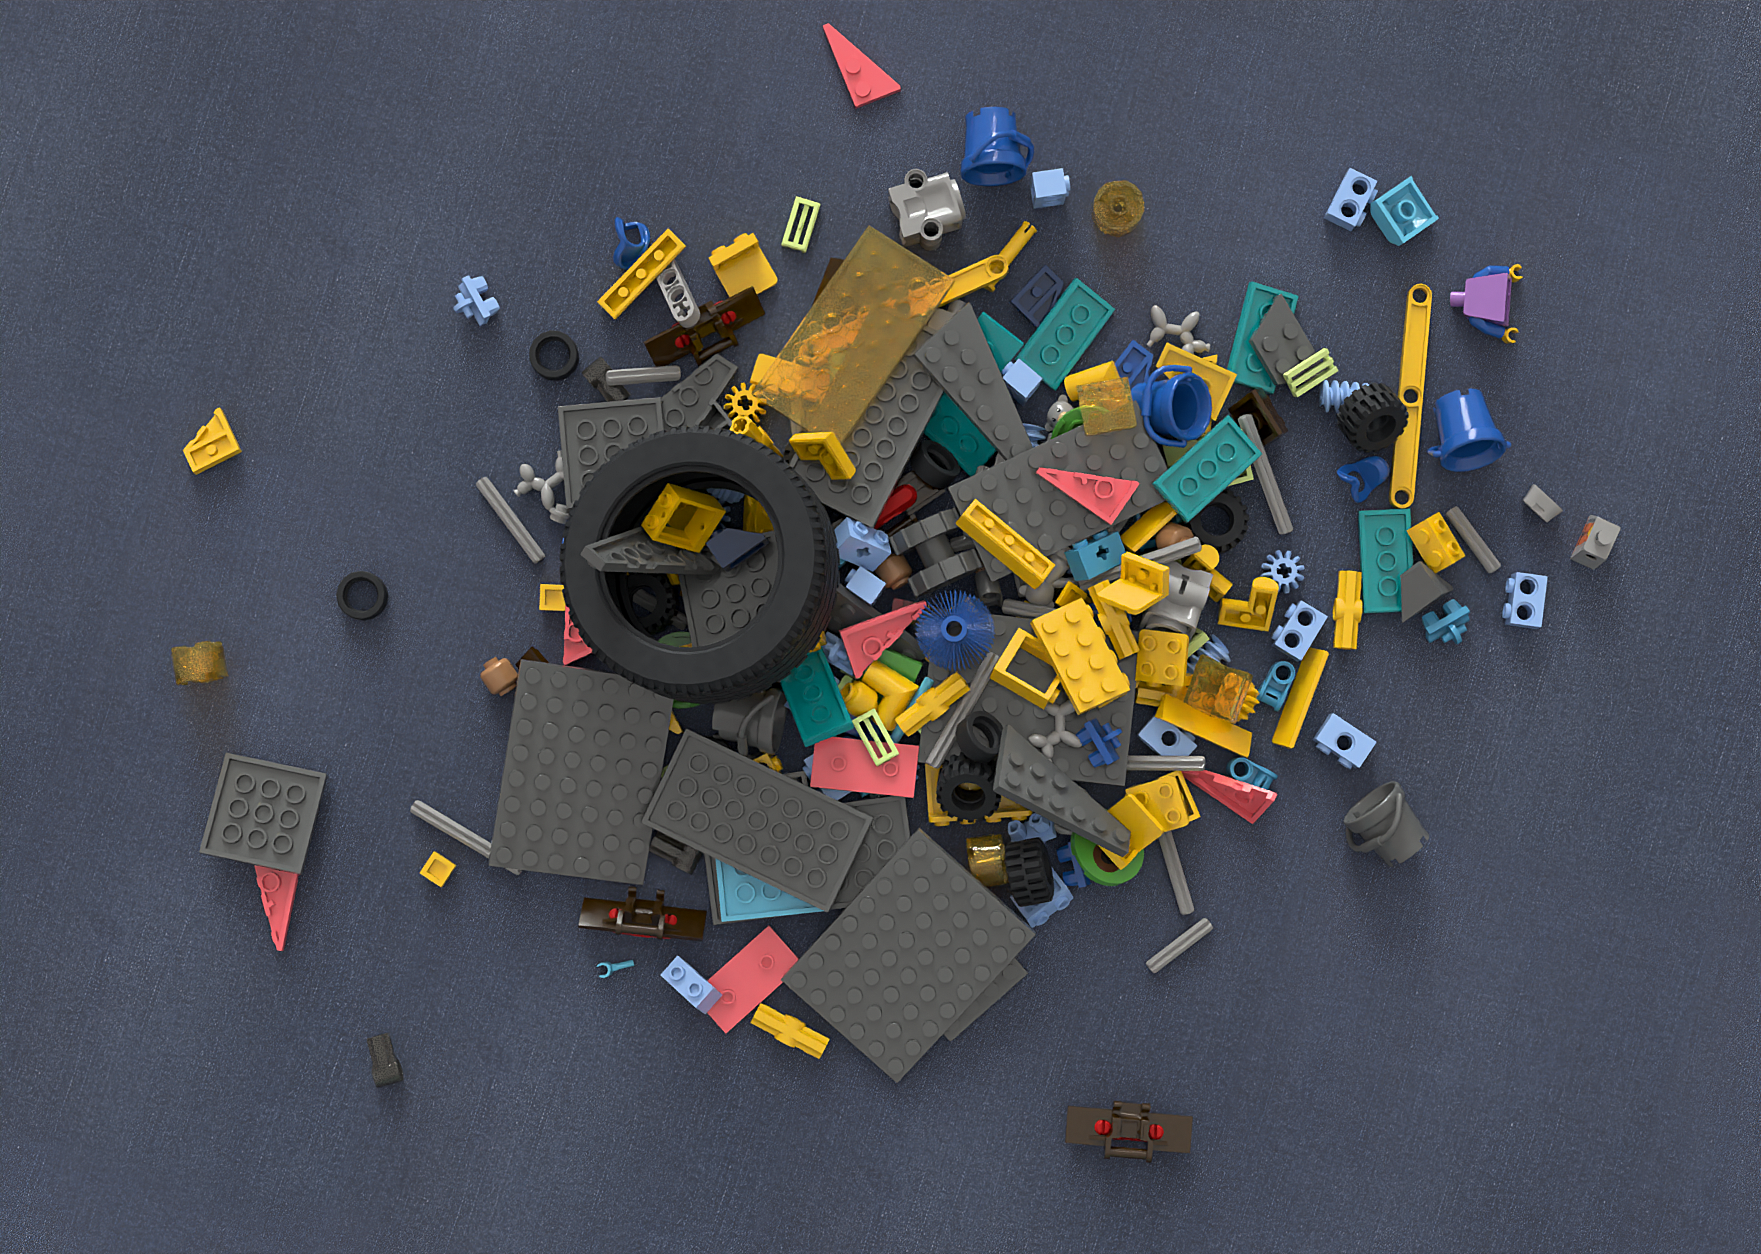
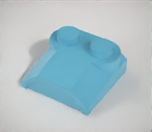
[1370,176,1439,246]

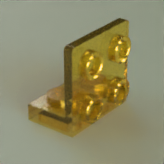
[1077,377,1137,436]
[1184,654,1254,724]

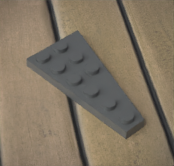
[912,302,1033,461]
[993,724,1131,857]

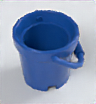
[961,107,1034,186]
[1127,365,1212,448]
[1426,389,1511,472]

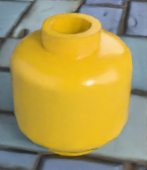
[840,680,878,718]

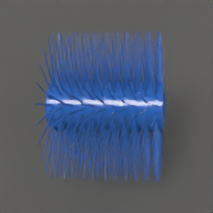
[915,590,995,671]

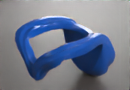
[613,217,650,270]
[1337,456,1389,503]

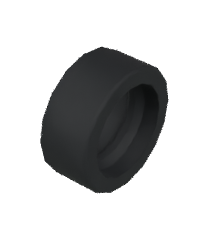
[529,330,579,381]
[910,440,960,489]
[336,571,388,621]
[955,710,1003,763]

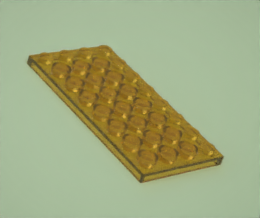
[752,225,955,446]

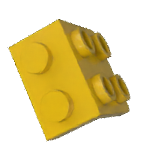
[708,233,778,297]
[1097,551,1170,615]
[1135,629,1196,690]
[1125,776,1189,832]
[1098,794,1164,870]

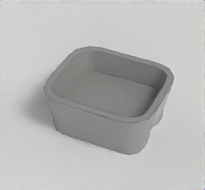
[1522,484,1563,523]

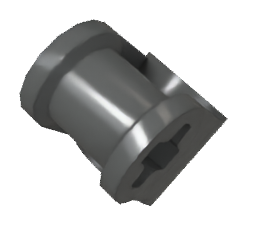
[974,570,1003,610]

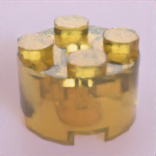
[1092,180,1144,237]
[171,641,228,686]
[965,833,1009,887]

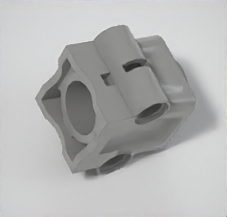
[888,169,966,251]
[1139,561,1213,642]

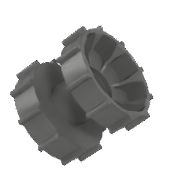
[889,507,983,598]

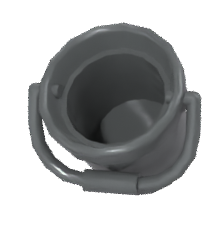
[712,688,787,760]
[1344,781,1429,867]

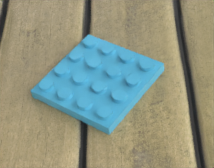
[715,859,823,922]

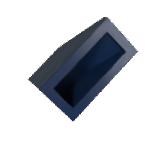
[706,528,770,572]

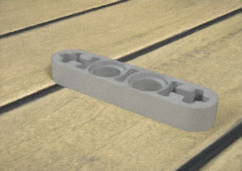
[656,259,700,328]

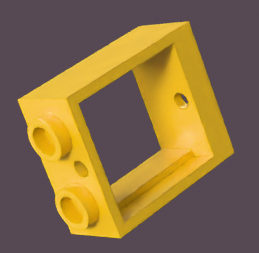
[641,483,726,553]
[990,628,1061,710]

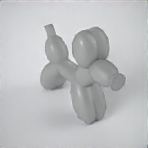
[1146,305,1210,354]
[513,450,564,511]
[1028,699,1082,762]

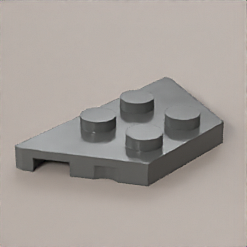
[1249,294,1331,385]

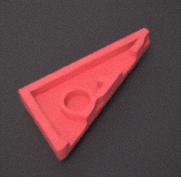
[1036,467,1140,525]
[839,600,927,679]
[1181,770,1278,824]
[254,865,299,951]

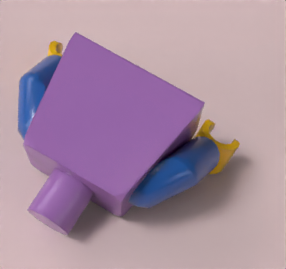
[1450,264,1523,344]

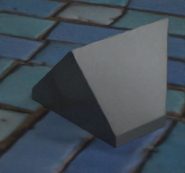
[1400,561,1454,623]

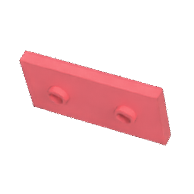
[810,737,919,798]
[707,926,799,1034]

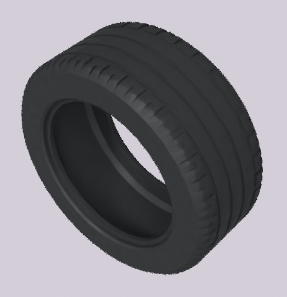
[559,426,840,704]

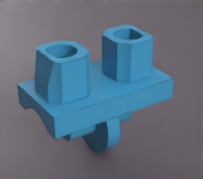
[1422,599,1470,644]

